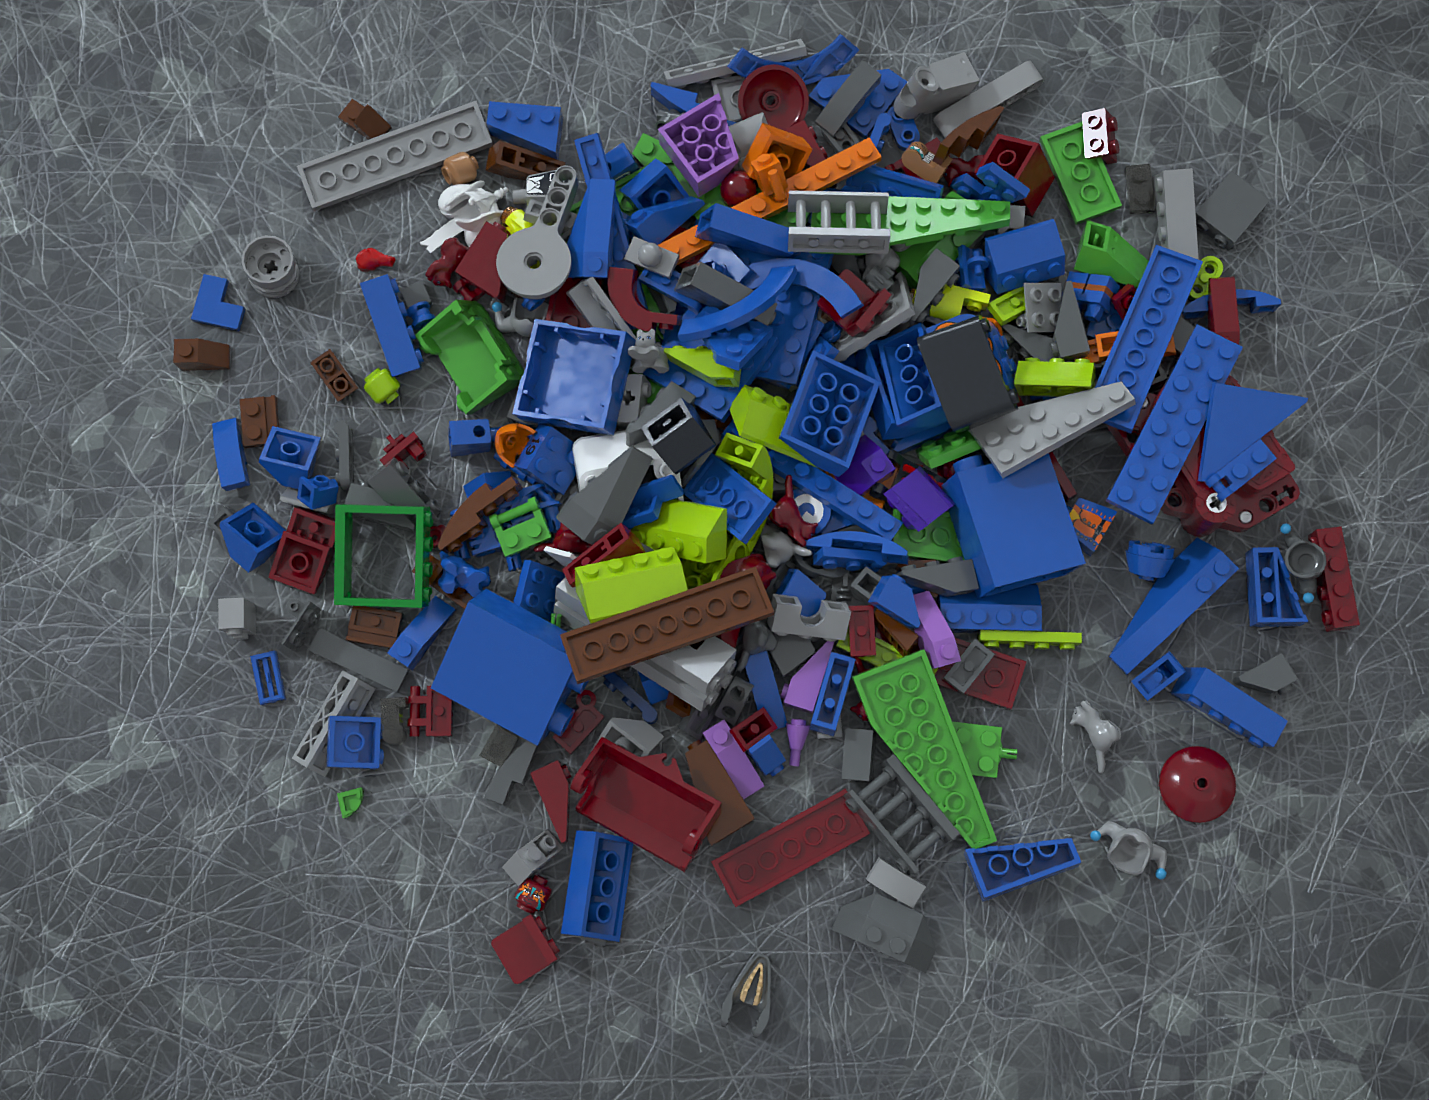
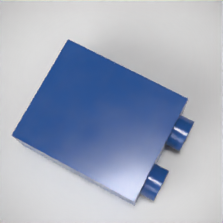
[941,453,1086,599]
[431,589,590,746]

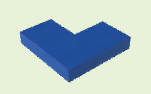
[191,274,246,331]

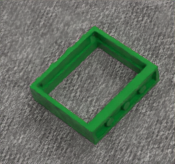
[334,504,434,608]

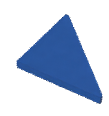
[1198,383,1308,482]

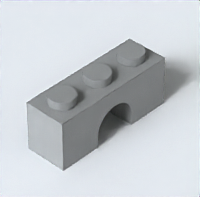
[767,594,851,642]

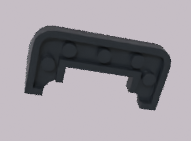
[917,315,1020,433]

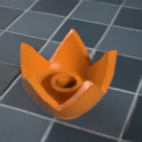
[495,423,537,468]

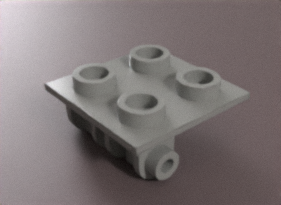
[1016,283,1062,333]

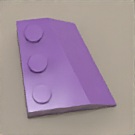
[658,93,739,197]

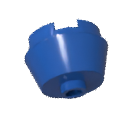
[1125,540,1176,580]

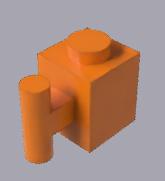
[751,152,788,200]

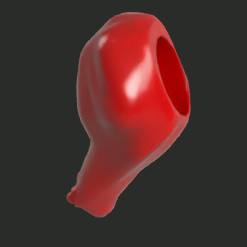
[356,248,396,272]

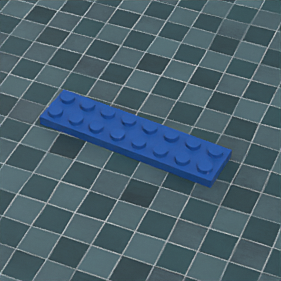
[1095,245,1203,433]
[1106,324,1243,525]

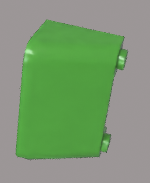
[415,300,525,414]

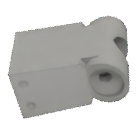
[893,52,980,119]

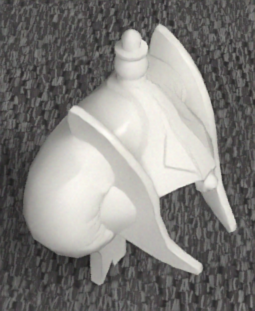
[420,181,510,254]

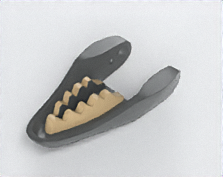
[721,954,771,1038]

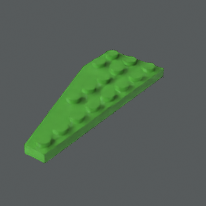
[809,196,1010,255]

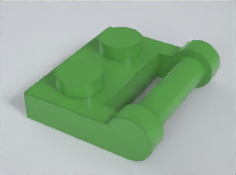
[489,496,553,558]

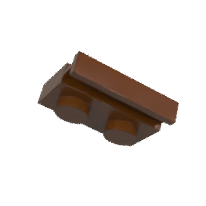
[240,395,279,448]
[345,606,403,648]

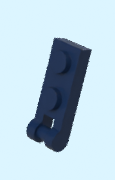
[603,672,658,724]

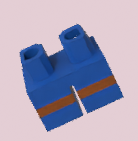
[1062,271,1120,323]

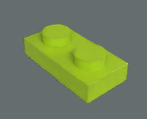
[987,287,1026,326]

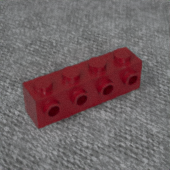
[1308,526,1360,632]

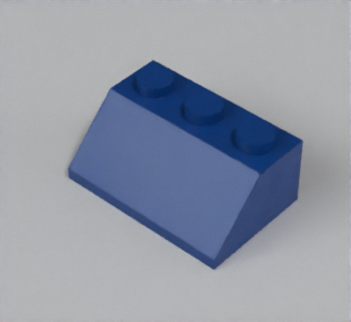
[985,219,1065,294]

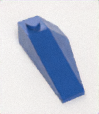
[567,179,616,280]

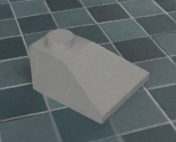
[590,718,664,757]

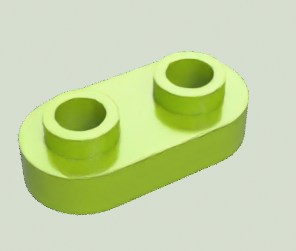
[1188,256,1223,301]

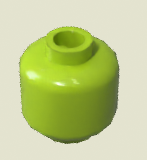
[364,367,400,404]

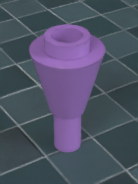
[786,719,810,766]

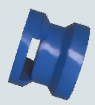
[407,301,435,330]

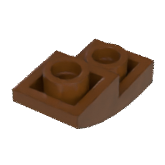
[310,349,358,402]

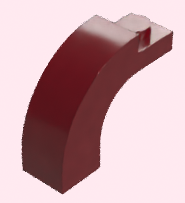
[608,267,682,333]

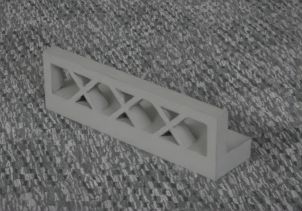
[566,277,637,369]
[292,670,376,777]

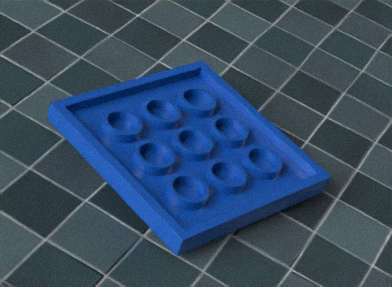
[643,303,779,423]

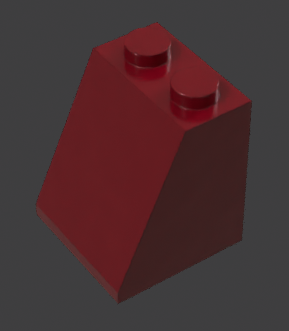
[975,133,1055,217]
[455,221,510,304]

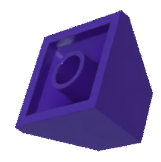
[833,435,896,496]

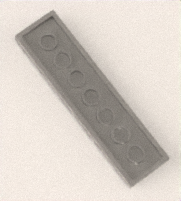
[297,101,493,212]

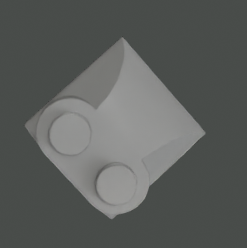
[728,112,768,172]

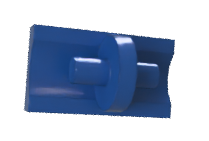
[955,245,989,292]

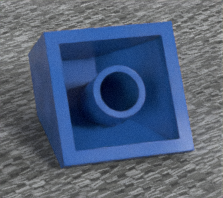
[259,426,321,489]
[220,503,286,573]

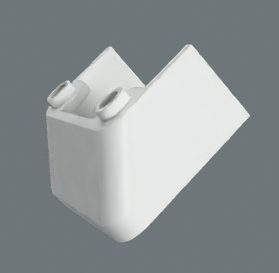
[572,430,684,501]

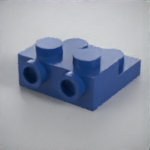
[327,716,385,770]

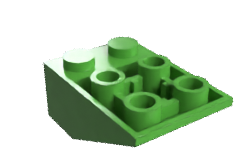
[1074,220,1149,289]

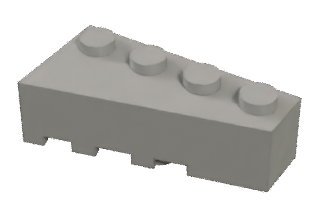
[1152,168,1199,260]

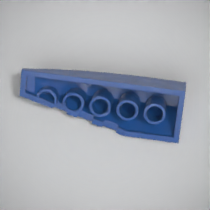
[1109,537,1239,675]

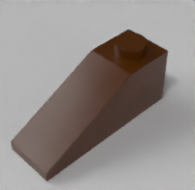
[485,141,566,181]

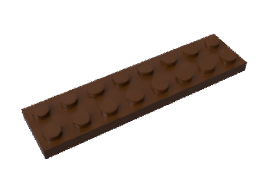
[560,566,774,685]

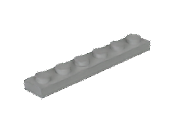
[664,39,807,89]

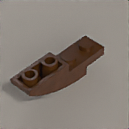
[438,476,523,554]

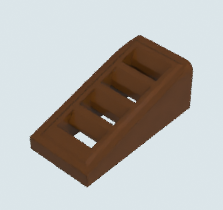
[874,609,919,657]

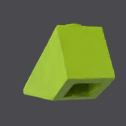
[664,345,741,387]

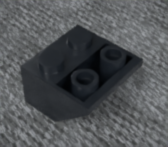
[641,398,716,474]

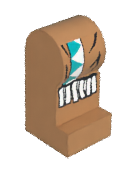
[901,142,953,183]

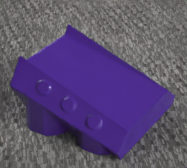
[883,466,955,532]

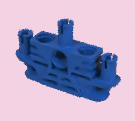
[450,484,562,572]

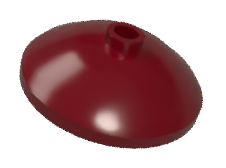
[738,64,809,130]
[1159,746,1236,823]

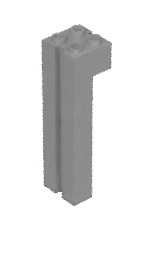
[554,577,736,712]

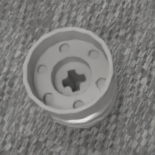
[241,235,300,298]

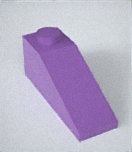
[913,591,961,669]
[780,641,834,714]
[703,720,764,800]

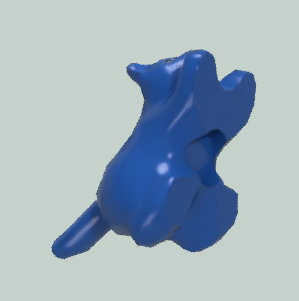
[438,551,491,597]

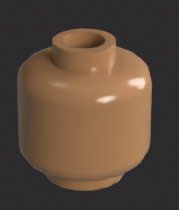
[441,152,479,185]

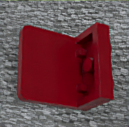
[817,269,892,337]
[491,914,560,984]

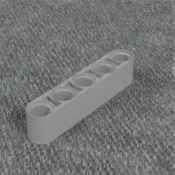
[933,60,1044,138]

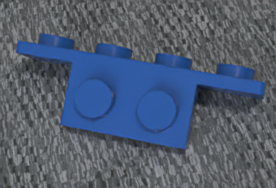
[622,475,684,529]

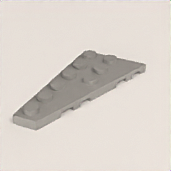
[789,271,915,392]
[969,381,1136,478]

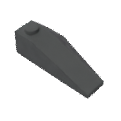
[556,446,653,545]

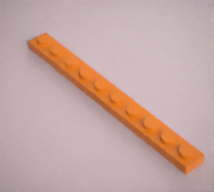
[658,137,882,265]

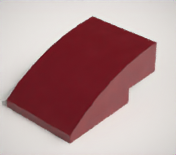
[268,506,335,594]

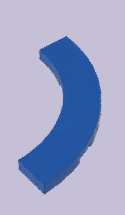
[727,34,859,85]
[743,258,864,319]
[678,265,798,342]

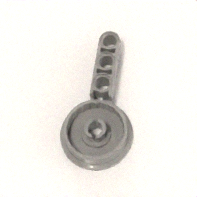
[496,165,578,299]

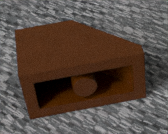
[173,338,230,371]

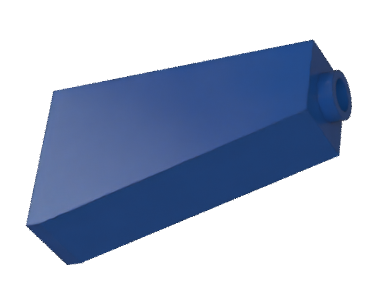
[695,203,796,258]

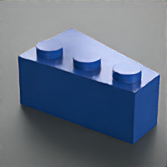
[487,101,563,160]
[1245,547,1308,627]

